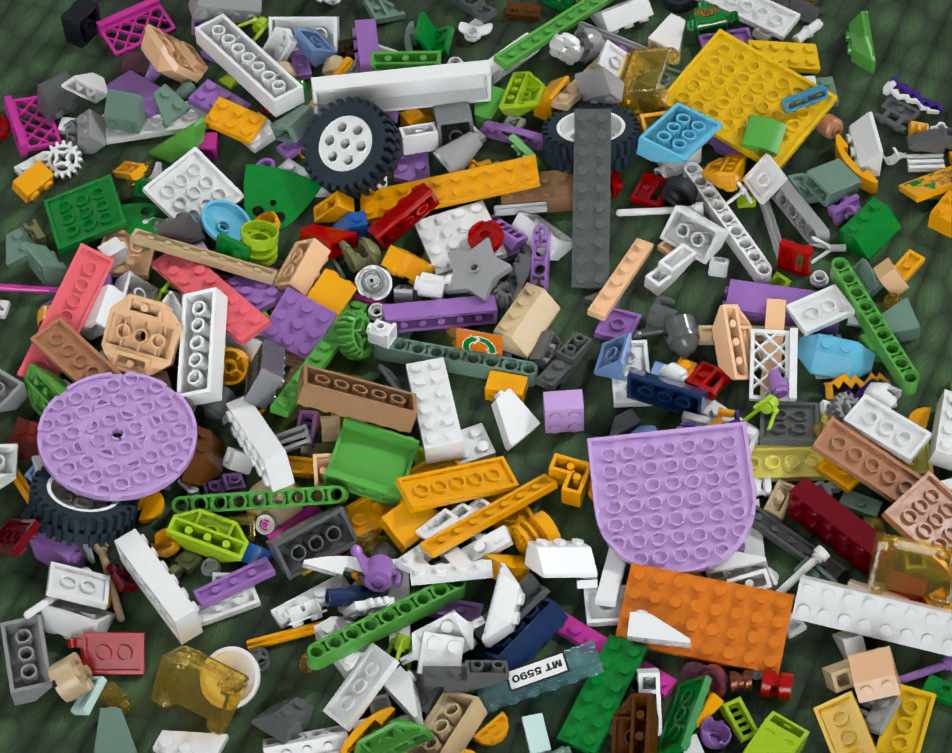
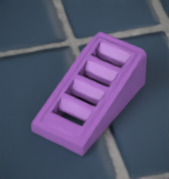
[495,219,529,251]
[293,409,321,448]

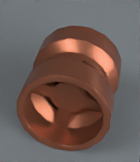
[729,670,752,692]

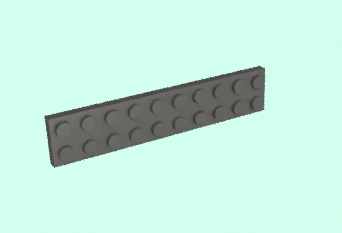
[571,109,611,290]

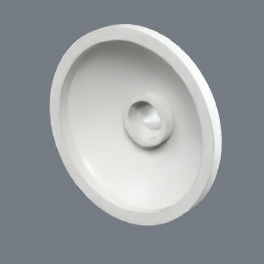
[201,646,261,710]

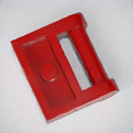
[630,172,673,208]
[777,239,814,277]
[685,361,732,401]

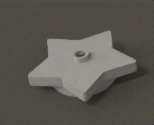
[445,238,513,302]

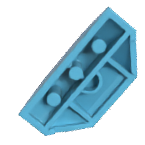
[797,333,875,379]

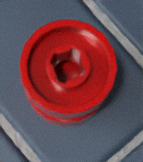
[760,669,794,701]

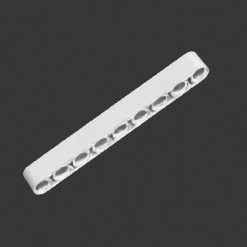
[683,162,772,284]

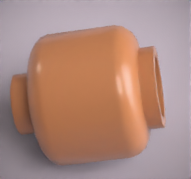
[816,113,843,140]

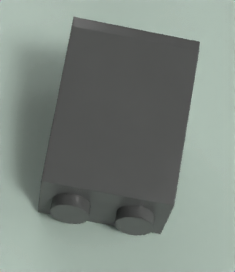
[433,102,474,148]

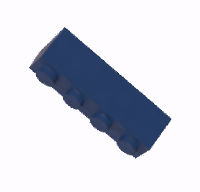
[627,369,709,415]
[480,597,569,670]

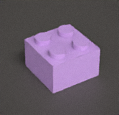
[543,389,584,434]

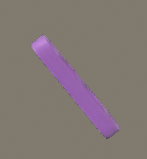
[480,120,543,151]
[530,224,551,292]

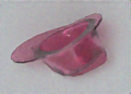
[681,662,730,698]

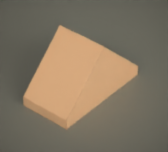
[873,258,910,298]

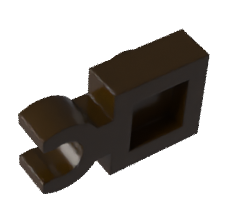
[338,38,358,60]

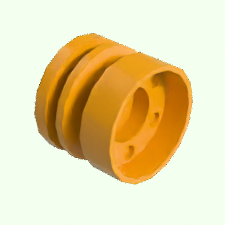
[511,511,561,559]

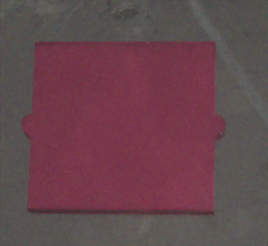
[121,52,150,75]

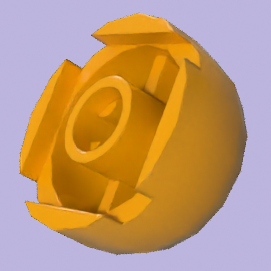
[223,347,251,385]

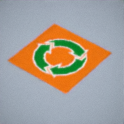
[456,328,503,356]

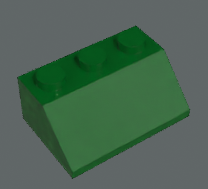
[838,197,901,262]

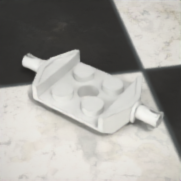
[400,611,486,666]

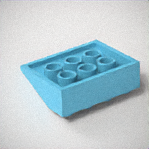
[637,102,723,163]

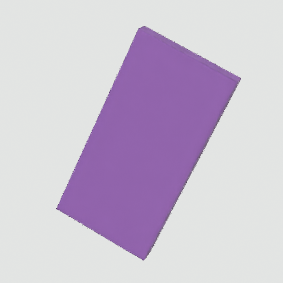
[106,70,160,118]

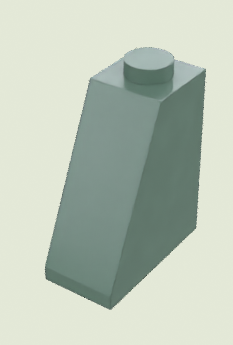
[270,105,316,143]
[881,298,920,343]
[94,706,137,753]

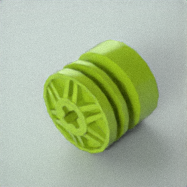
[240,220,279,267]

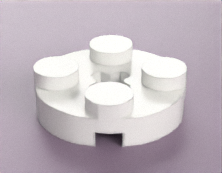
[549,32,584,65]

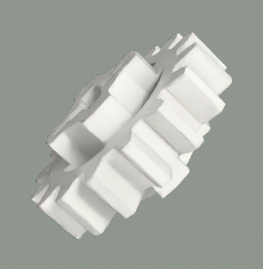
[43,140,83,180]

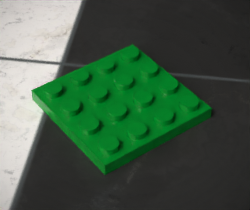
[43,174,129,254]

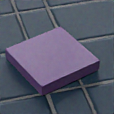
[594,307,642,341]

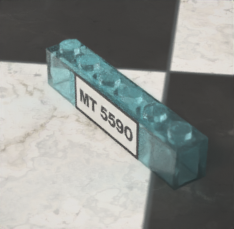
[477,641,604,712]

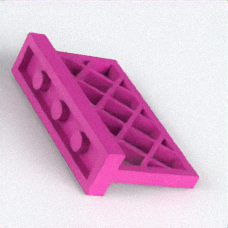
[96,0,177,58]
[4,95,62,157]

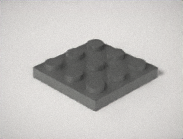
[760,401,820,447]

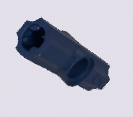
[324,585,389,607]

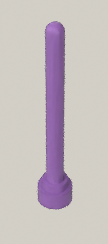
[898,656,952,684]

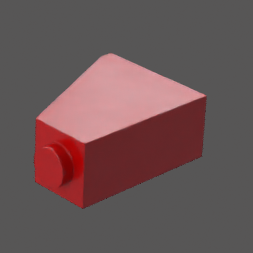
[299,224,357,260]

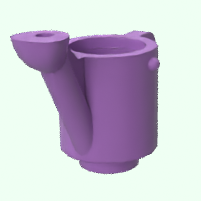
[350,544,403,592]

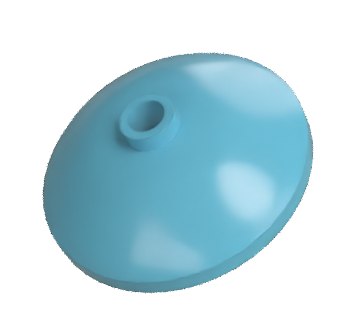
[200,199,251,241]

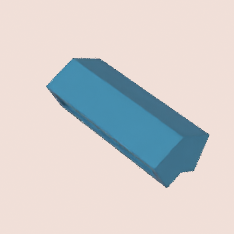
[781,84,829,114]

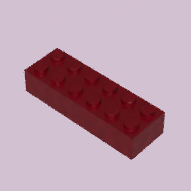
[787,477,899,585]

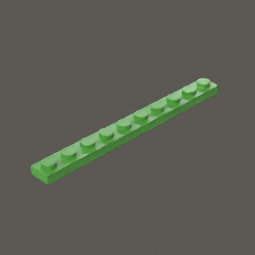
[493,0,615,70]
[270,299,369,418]

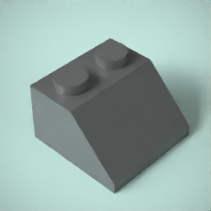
[37,71,79,122]
[251,697,314,744]

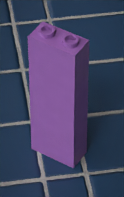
[722,279,839,336]

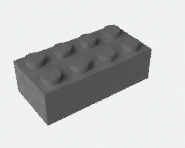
[244,338,287,410]

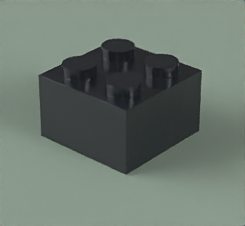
[60,0,101,49]

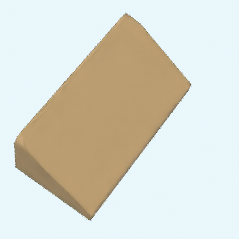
[763,479,796,523]

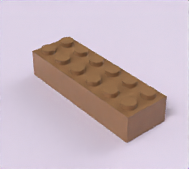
[500,170,611,216]
[297,364,418,433]

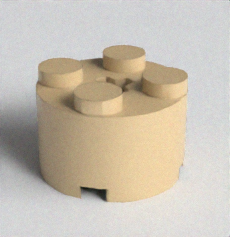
[48,652,95,702]

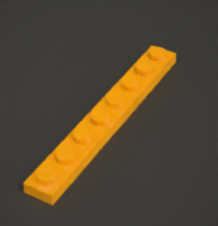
[420,473,558,559]

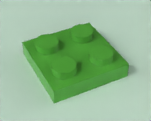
[508,133,547,171]

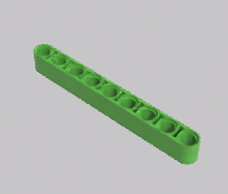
[830,257,919,395]
[171,485,349,514]
[307,580,467,670]

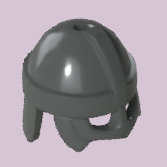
[662,314,700,359]

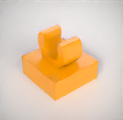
[908,121,929,136]

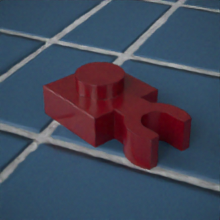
[106,562,139,592]

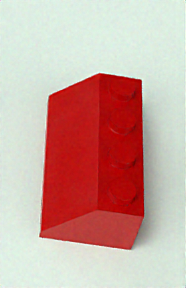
[367,183,440,251]

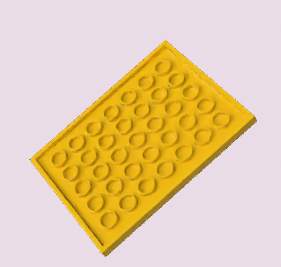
[658,29,838,169]

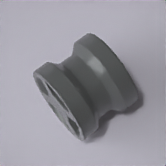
[250,647,270,673]

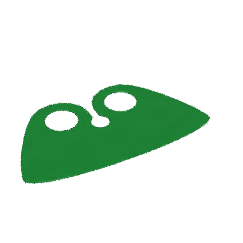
[122,203,163,250]

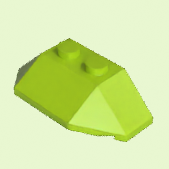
[499,71,545,117]
[166,508,249,563]

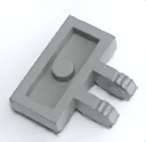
[860,695,901,736]

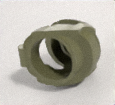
[339,237,381,273]

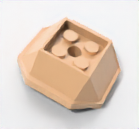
[141,24,209,83]
[101,294,183,376]

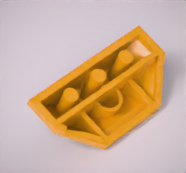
[702,153,747,192]

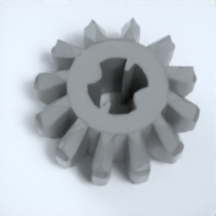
[491,279,522,311]

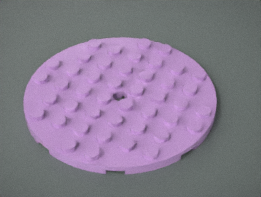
[37,372,197,501]

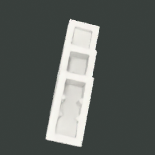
[415,498,490,540]
[302,556,370,578]

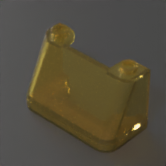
[617,47,682,117]
[867,533,952,607]
[151,646,249,735]

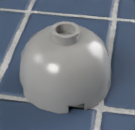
[574,27,605,62]

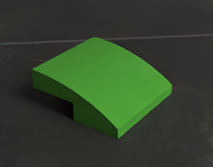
[740,115,787,157]

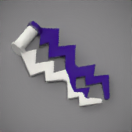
[883,76,943,114]

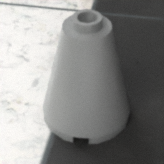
[433,131,483,173]

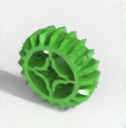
[335,309,373,361]

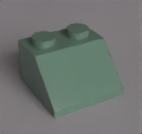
[104,89,147,134]
[23,243,67,287]

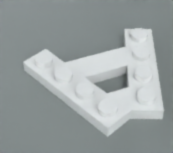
[395,544,493,586]

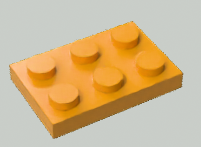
[205,96,267,146]

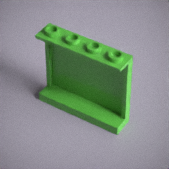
[322,417,420,507]

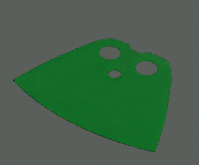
[244,164,321,229]

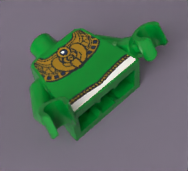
[686,1,740,41]

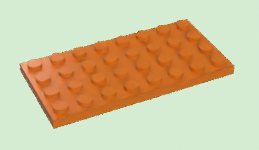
[615,563,794,675]

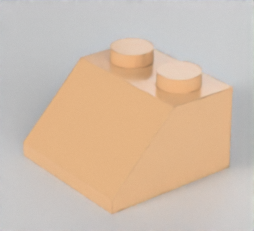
[848,646,901,703]

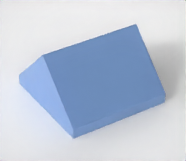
[294,28,337,67]
[594,332,632,380]

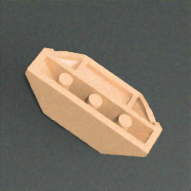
[712,304,757,380]

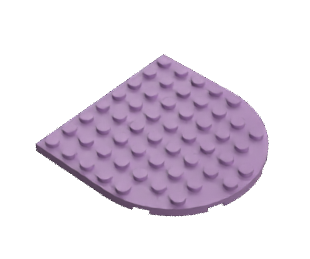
[587,421,756,575]

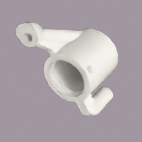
[414,272,453,300]

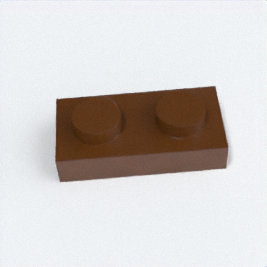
[505,1,542,22]

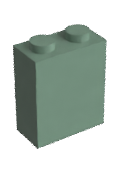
[802,158,862,207]

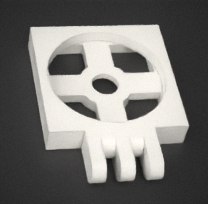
[343,596,395,618]

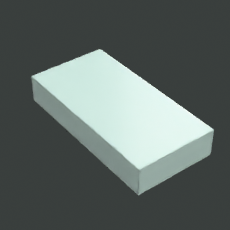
[70,676,107,715]
[522,713,551,753]

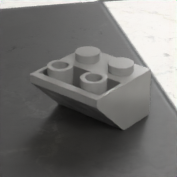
[65,109,106,154]

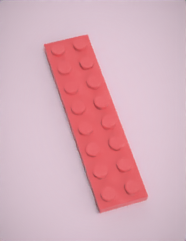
[16,243,115,379]
[151,253,271,346]

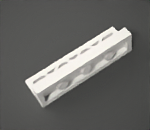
[262,725,348,753]

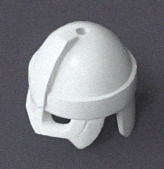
[355,265,392,300]
[863,382,902,409]

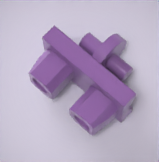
[827,193,861,226]

